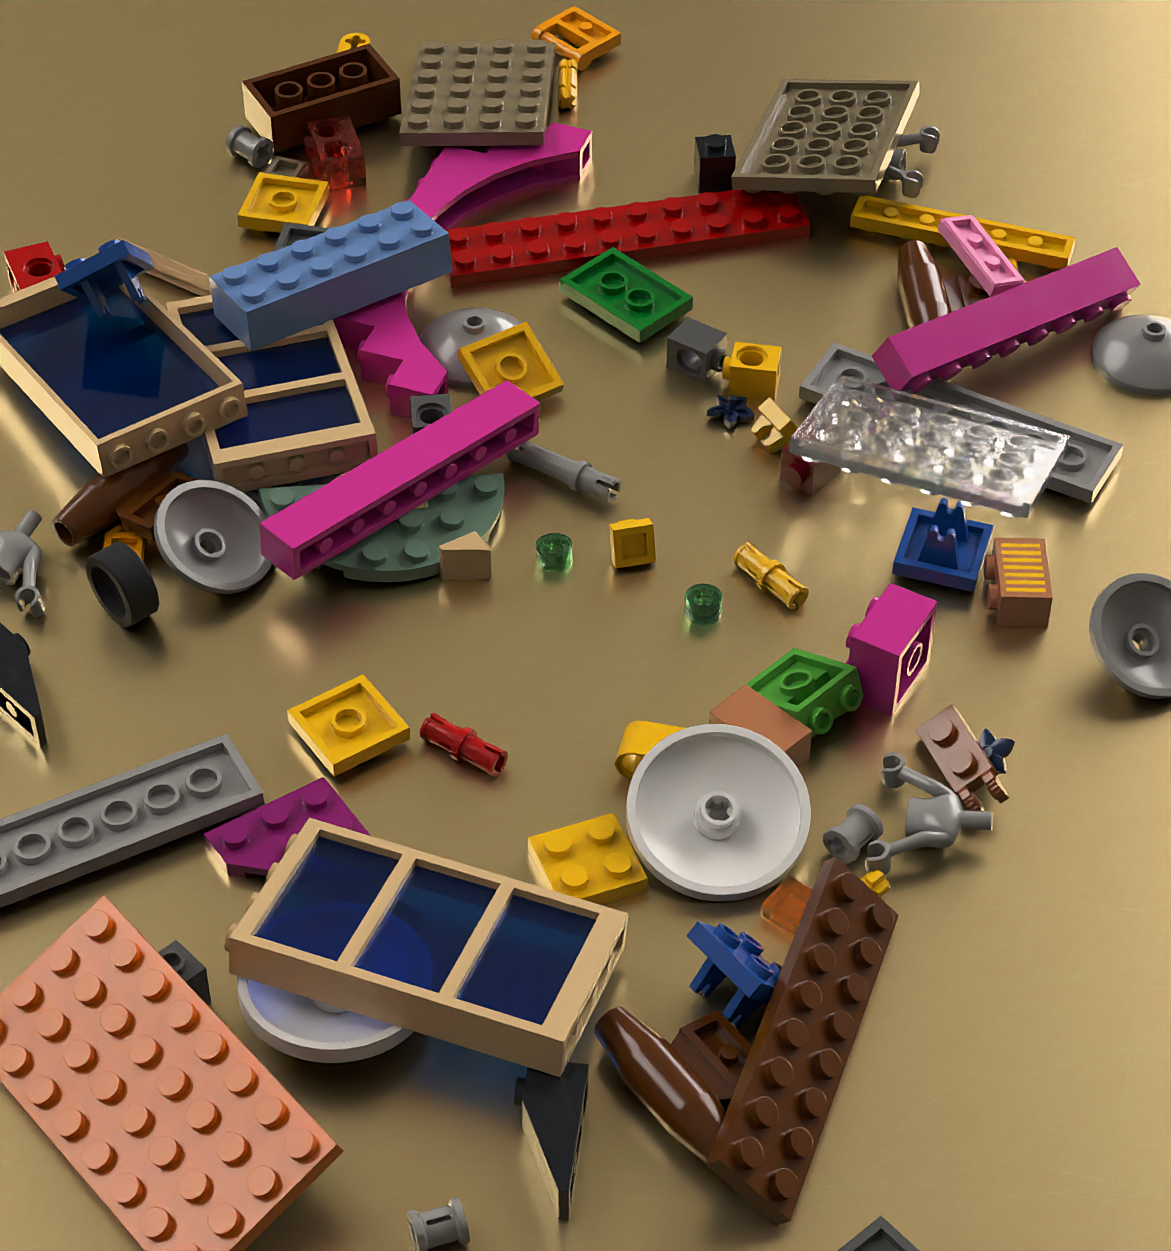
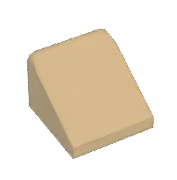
[439,531,492,580]

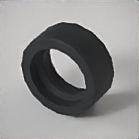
[85,541,159,627]

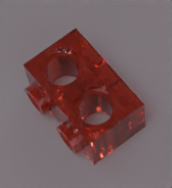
[303,115,366,191]

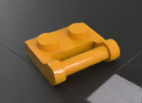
[531,6,621,71]

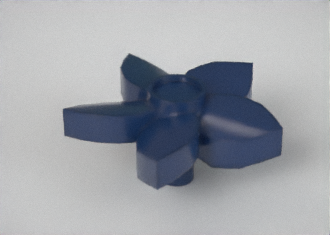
[707,394,755,429]
[979,728,1015,774]

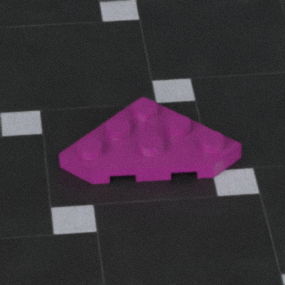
[204,777,384,895]

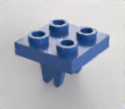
[54,239,155,322]
[892,498,994,592]
[686,921,782,1028]

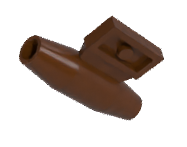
[897,240,990,329]
[51,443,198,547]
[594,1006,752,1163]

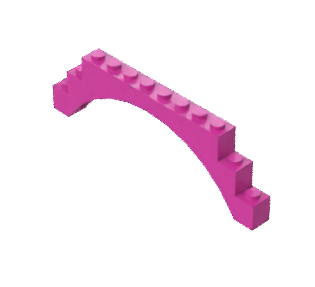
[333,122,592,419]

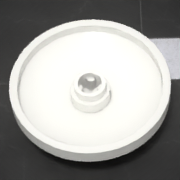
[626,724,811,902]
[237,905,433,1063]

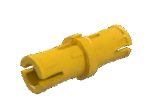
[732,542,809,610]

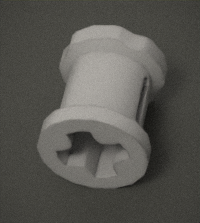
[226,125,274,169]
[823,804,883,864]
[407,1197,470,1251]

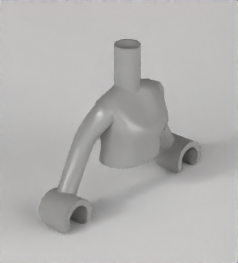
[881,126,940,198]
[0,510,45,617]
[865,752,993,875]

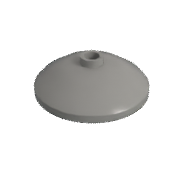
[419,307,521,388]
[1091,314,1171,396]
[154,480,272,594]
[1089,573,1171,699]

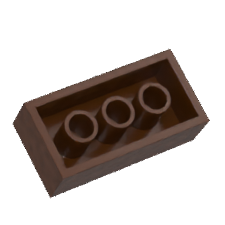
[242,43,402,153]

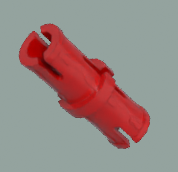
[420,713,508,777]

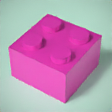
[845,583,938,717]

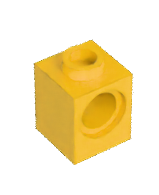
[722,341,782,401]

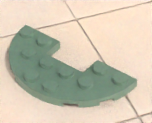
[259,473,504,582]

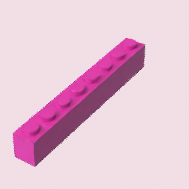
[872,247,1141,395]
[260,380,540,580]

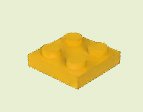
[237,172,329,233]
[457,321,564,401]
[287,674,410,777]
[528,812,648,905]

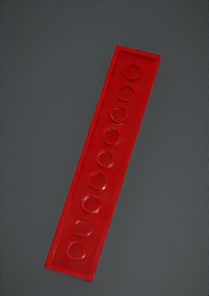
[446,190,810,288]

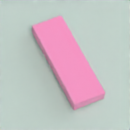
[938,215,1026,297]

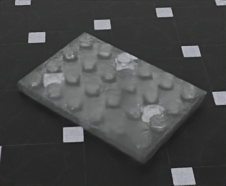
[788,375,1070,519]

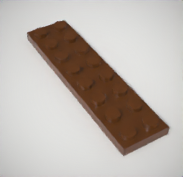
[706,857,899,1225]

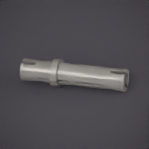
[507,441,622,503]

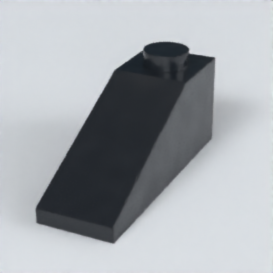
[0,623,48,748]
[514,1062,589,1220]

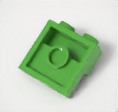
[746,648,864,738]

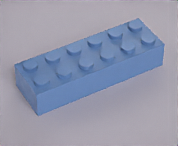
[209,200,452,351]

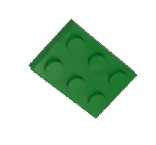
[559,247,693,343]

